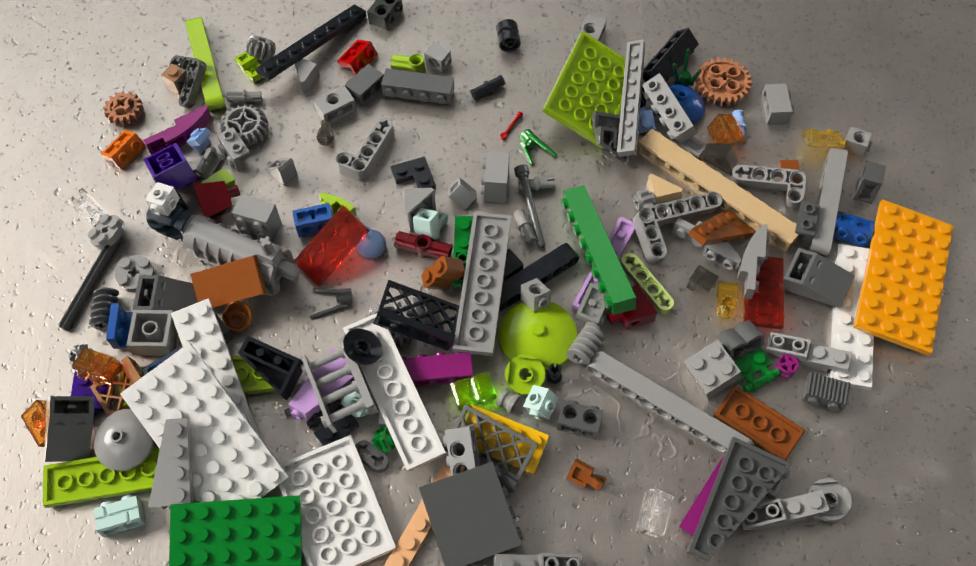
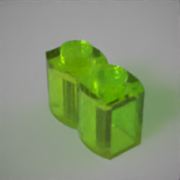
[450,372,497,411]

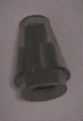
[316,119,334,146]

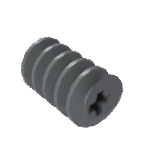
[89,287,119,331]

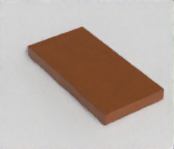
[190,255,267,308]
[713,385,806,461]

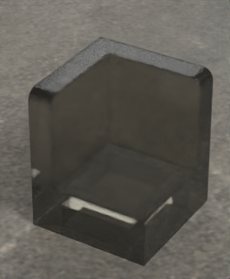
[686,265,719,292]

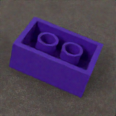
[143,143,197,191]

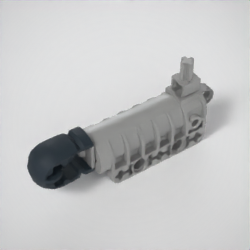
[146,204,301,297]

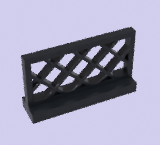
[373,280,459,351]

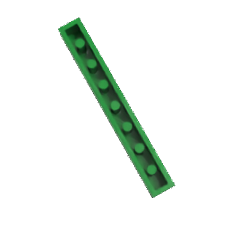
[561,185,636,315]

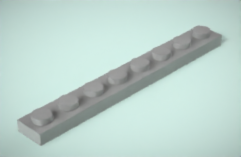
[617,39,646,157]

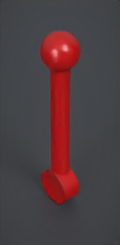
[500,111,523,140]

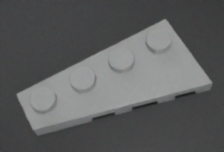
[148,418,193,507]

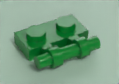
[734,348,780,393]

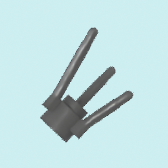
[310,288,352,319]

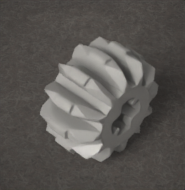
[246,36,276,60]

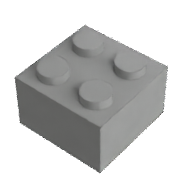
[481,151,510,203]
[231,195,282,242]
[126,310,177,356]
[683,339,742,400]

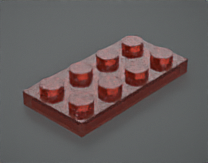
[294,205,370,287]
[743,256,784,329]

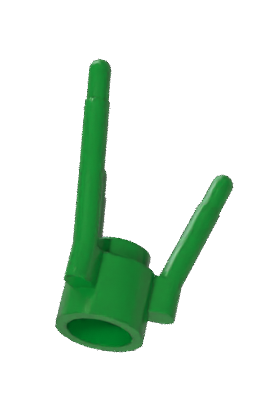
[519,129,557,166]

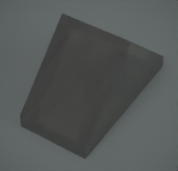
[700,143,738,176]

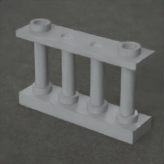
[301,336,379,433]

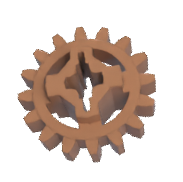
[103,91,144,126]

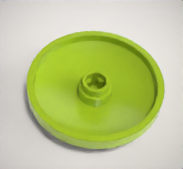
[499,302,577,373]

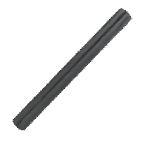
[58,237,121,331]

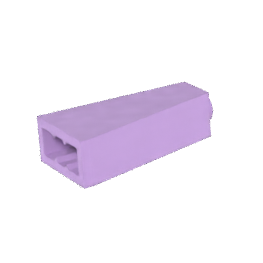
[289,348,364,422]

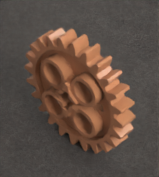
[695,57,752,106]

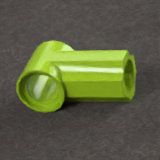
[390,54,426,73]

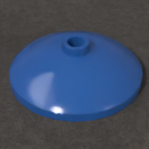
[657,84,706,124]

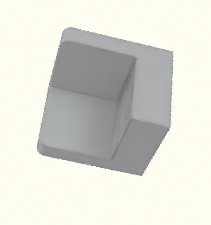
[447,177,477,209]

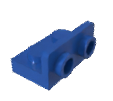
[833,211,875,247]
[106,303,133,349]

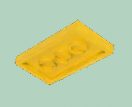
[466,405,550,474]

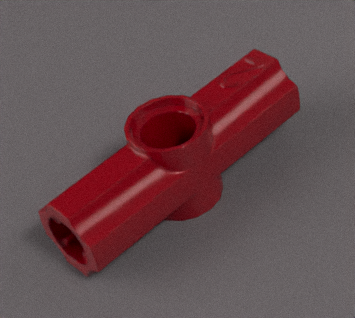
[394,231,453,259]

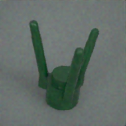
[673,48,701,87]

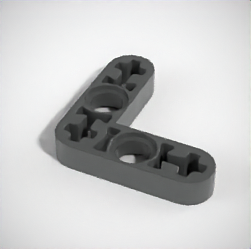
[169,55,207,109]

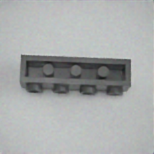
[381,68,455,105]

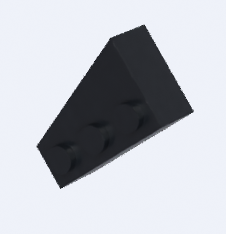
[238,335,303,401]

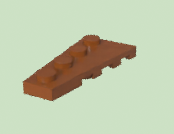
[688,210,756,246]

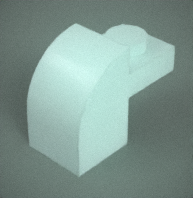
[413,208,448,239]

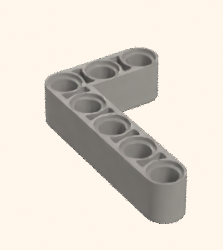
[633,192,722,264]

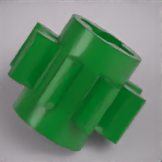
[371,426,396,452]

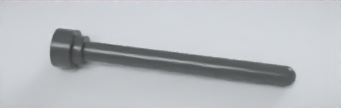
[514,164,545,248]

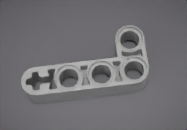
[335,118,394,182]
[732,164,806,209]

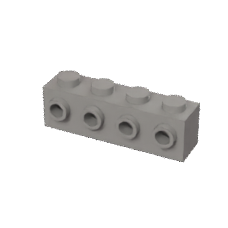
[642,73,698,145]

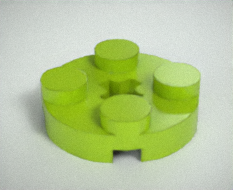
[505,354,545,394]

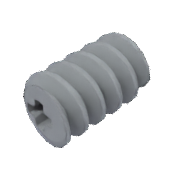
[566,321,606,365]

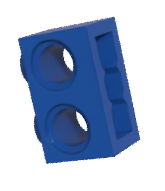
[292,203,335,238]

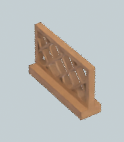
[90,356,145,436]

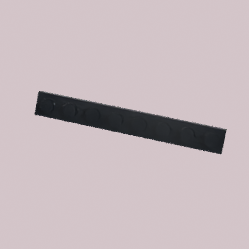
[256,4,367,81]

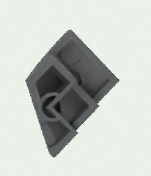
[592,111,632,166]

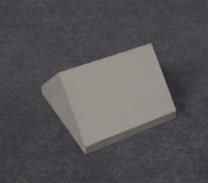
[405,188,436,233]

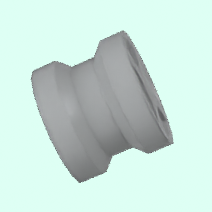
[496,388,521,413]

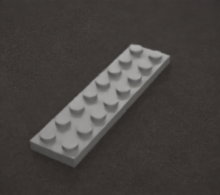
[453,212,512,356]

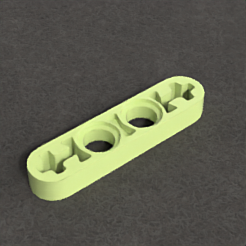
[621,253,674,314]

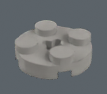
[88,214,125,250]
[115,256,155,292]
[808,478,852,522]

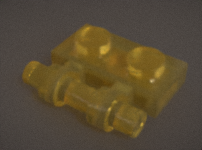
[802,128,846,148]

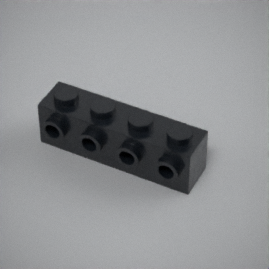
[643,28,699,84]

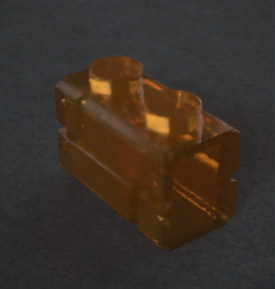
[71,348,123,386]

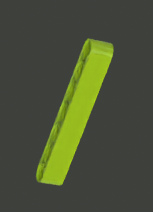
[185,17,226,112]

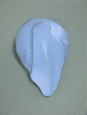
[349,226,387,259]

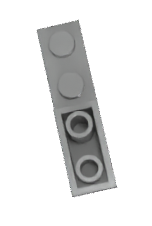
[673,218,741,272]
[737,224,770,299]
[766,332,852,373]
[742,490,830,531]
[493,553,583,566]

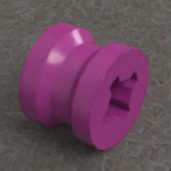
[775,354,799,379]

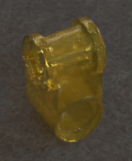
[716,281,739,319]

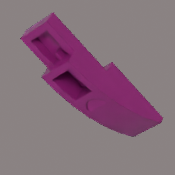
[144,105,212,155]

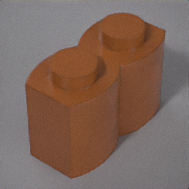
[421,256,465,291]

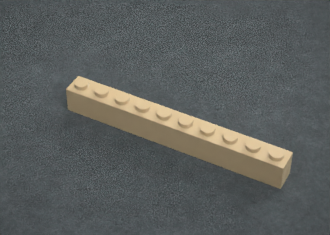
[637,129,800,253]

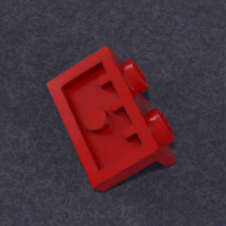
[337,40,378,75]

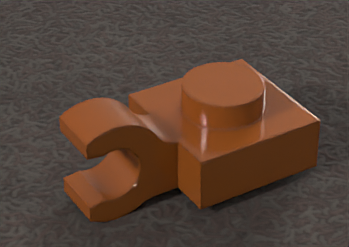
[566,458,607,491]

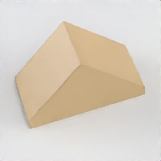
[647,173,683,205]

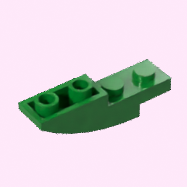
[452,216,473,288]

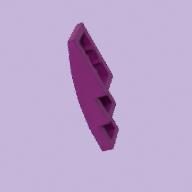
[679,457,724,536]

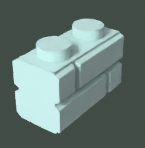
[94,495,146,537]

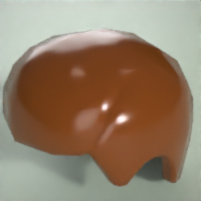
[222,301,252,333]

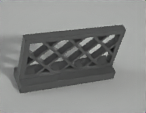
[442,404,538,489]

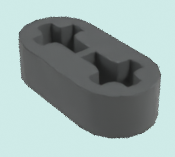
[355,440,389,473]

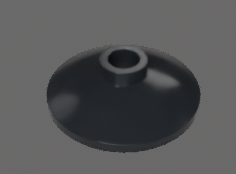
[343,329,382,365]

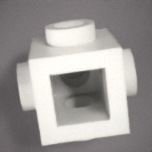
[145,182,180,216]

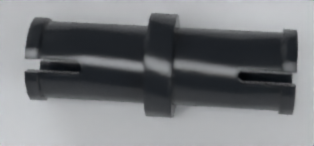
[470,75,506,100]

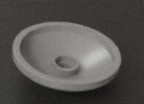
[94,409,155,471]

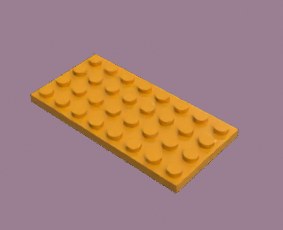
[853,199,953,356]

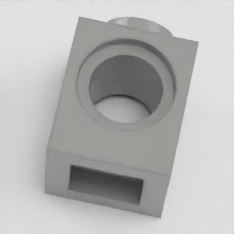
[424,42,452,72]
[842,127,873,157]
[521,278,550,312]

